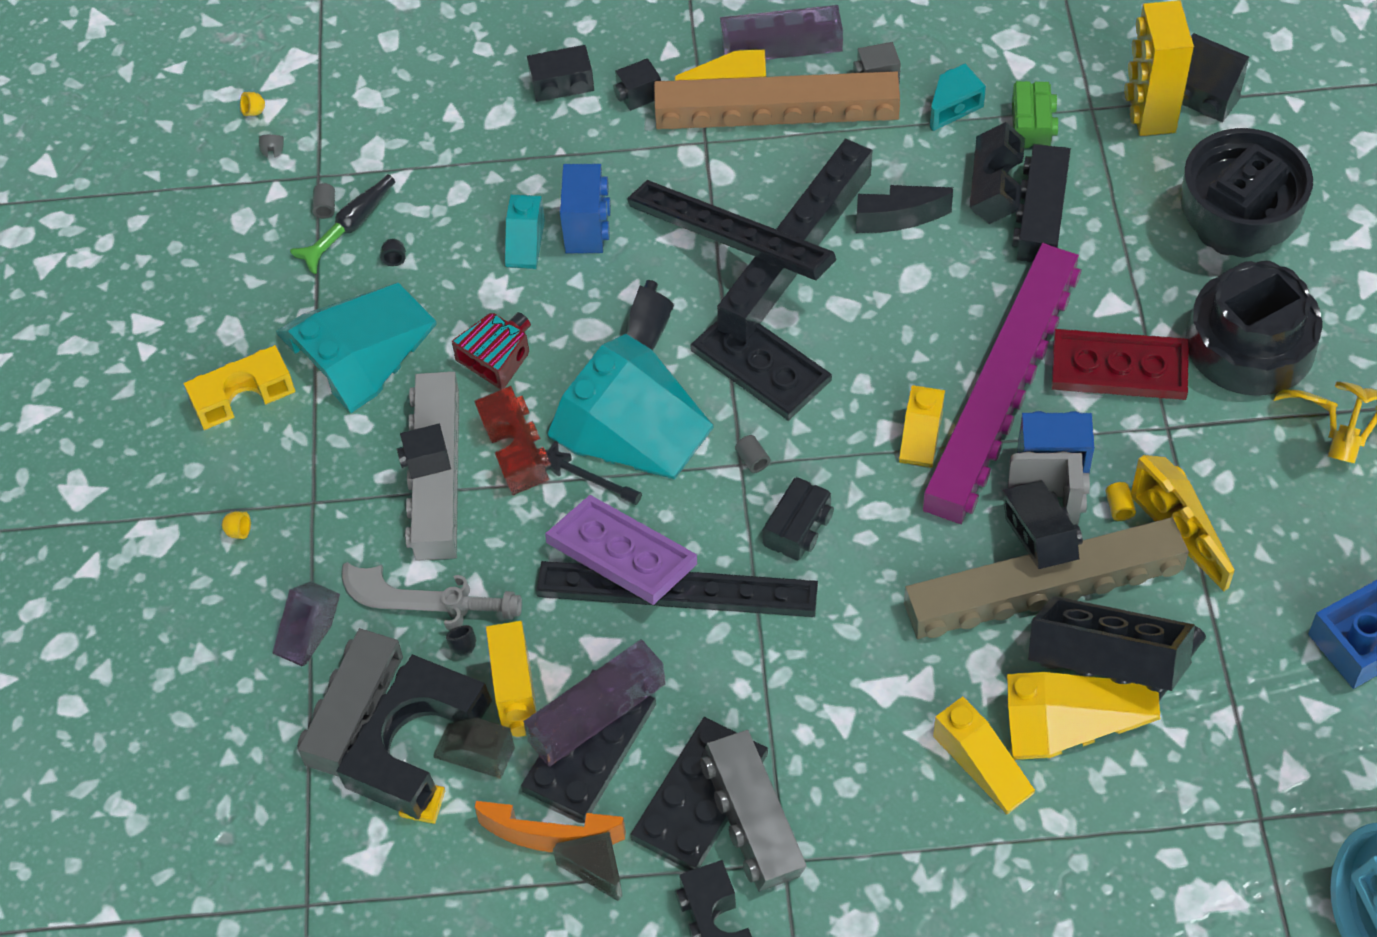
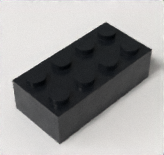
[1028,596,1195,692]

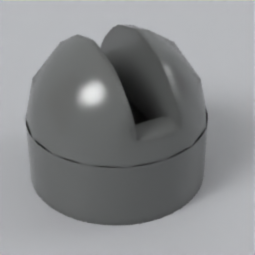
[259,134,284,158]

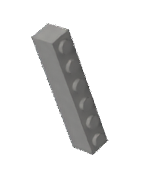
[405,371,459,561]

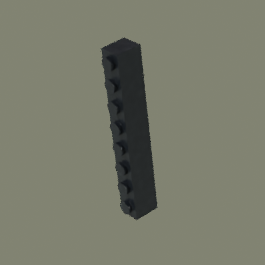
[717,138,873,343]

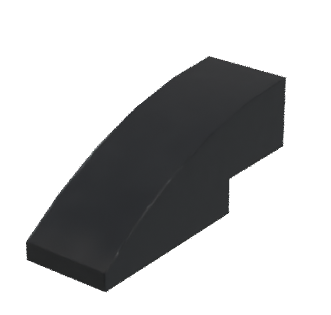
[856,185,953,233]

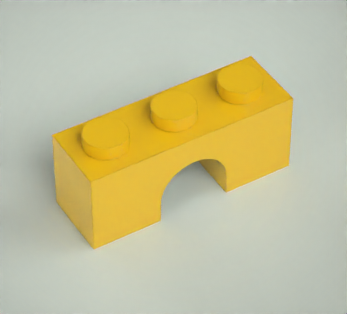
[183,345,296,430]

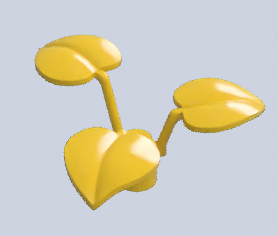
[1274,382,1377,464]

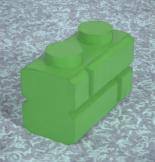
[1012,81,1058,148]

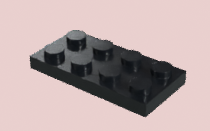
[521,669,656,822]
[631,717,768,870]

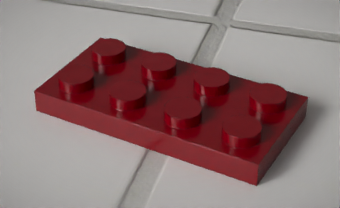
[1051,329,1188,400]

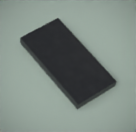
[690,320,832,421]

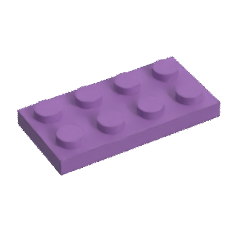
[545,495,697,605]

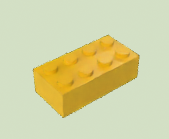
[1124,0,1194,136]

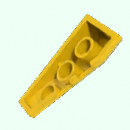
[1131,455,1235,591]
[1007,672,1161,760]

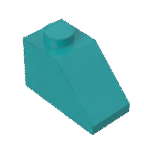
[930,63,986,131]
[505,194,545,269]

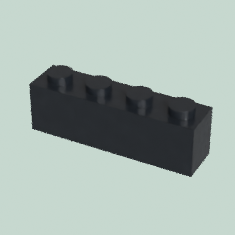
[1012,144,1071,262]

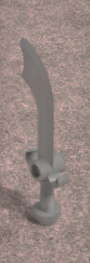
[342,562,522,631]

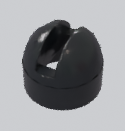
[380,238,406,266]
[446,625,476,656]

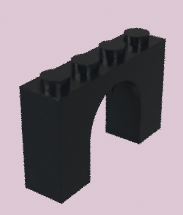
[336,654,492,820]

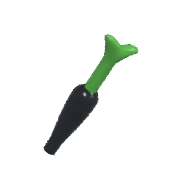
[290,174,396,274]

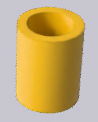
[1105,482,1136,521]

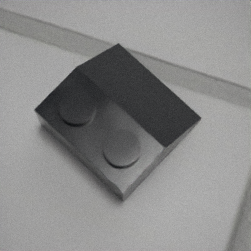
[1182,33,1249,122]

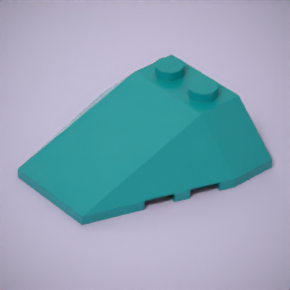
[276,282,437,414]
[547,334,714,479]

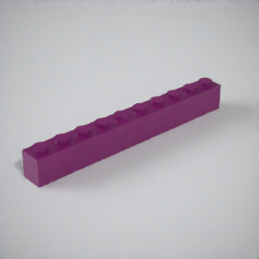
[923,243,1082,525]

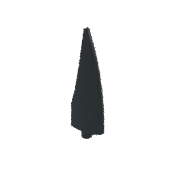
[626,280,674,350]

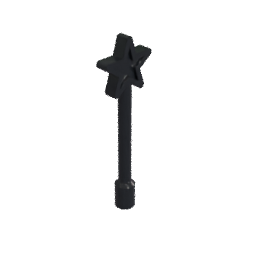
[534,441,642,505]

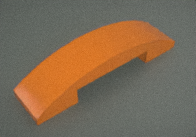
[475,801,626,853]

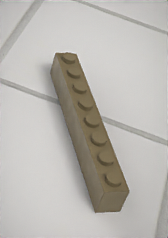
[904,517,1189,639]

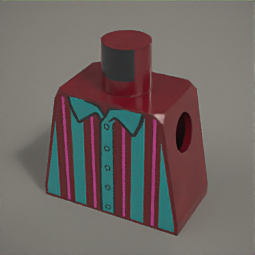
[451,312,531,390]

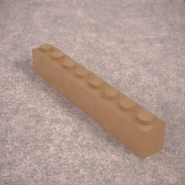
[655,71,900,129]

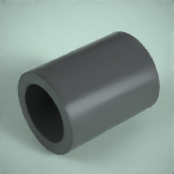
[313,183,335,219]
[735,435,771,473]

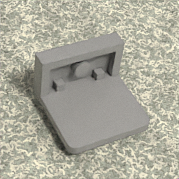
[1007,451,1090,524]

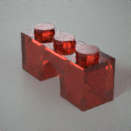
[474,386,551,495]

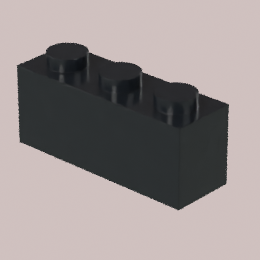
[1002,480,1083,569]

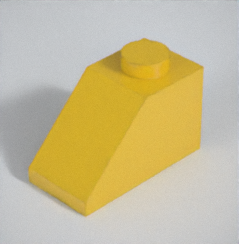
[899,385,945,468]

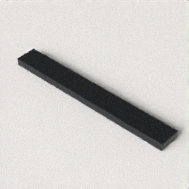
[627,180,837,281]
[536,561,818,617]

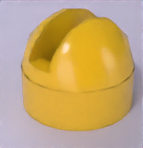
[240,92,265,116]
[221,511,251,539]

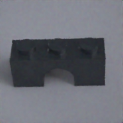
[970,122,1025,224]
[675,860,752,937]

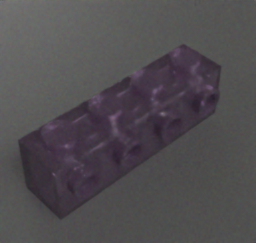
[523,639,666,767]

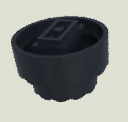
[1180,128,1313,258]
[1186,261,1323,396]

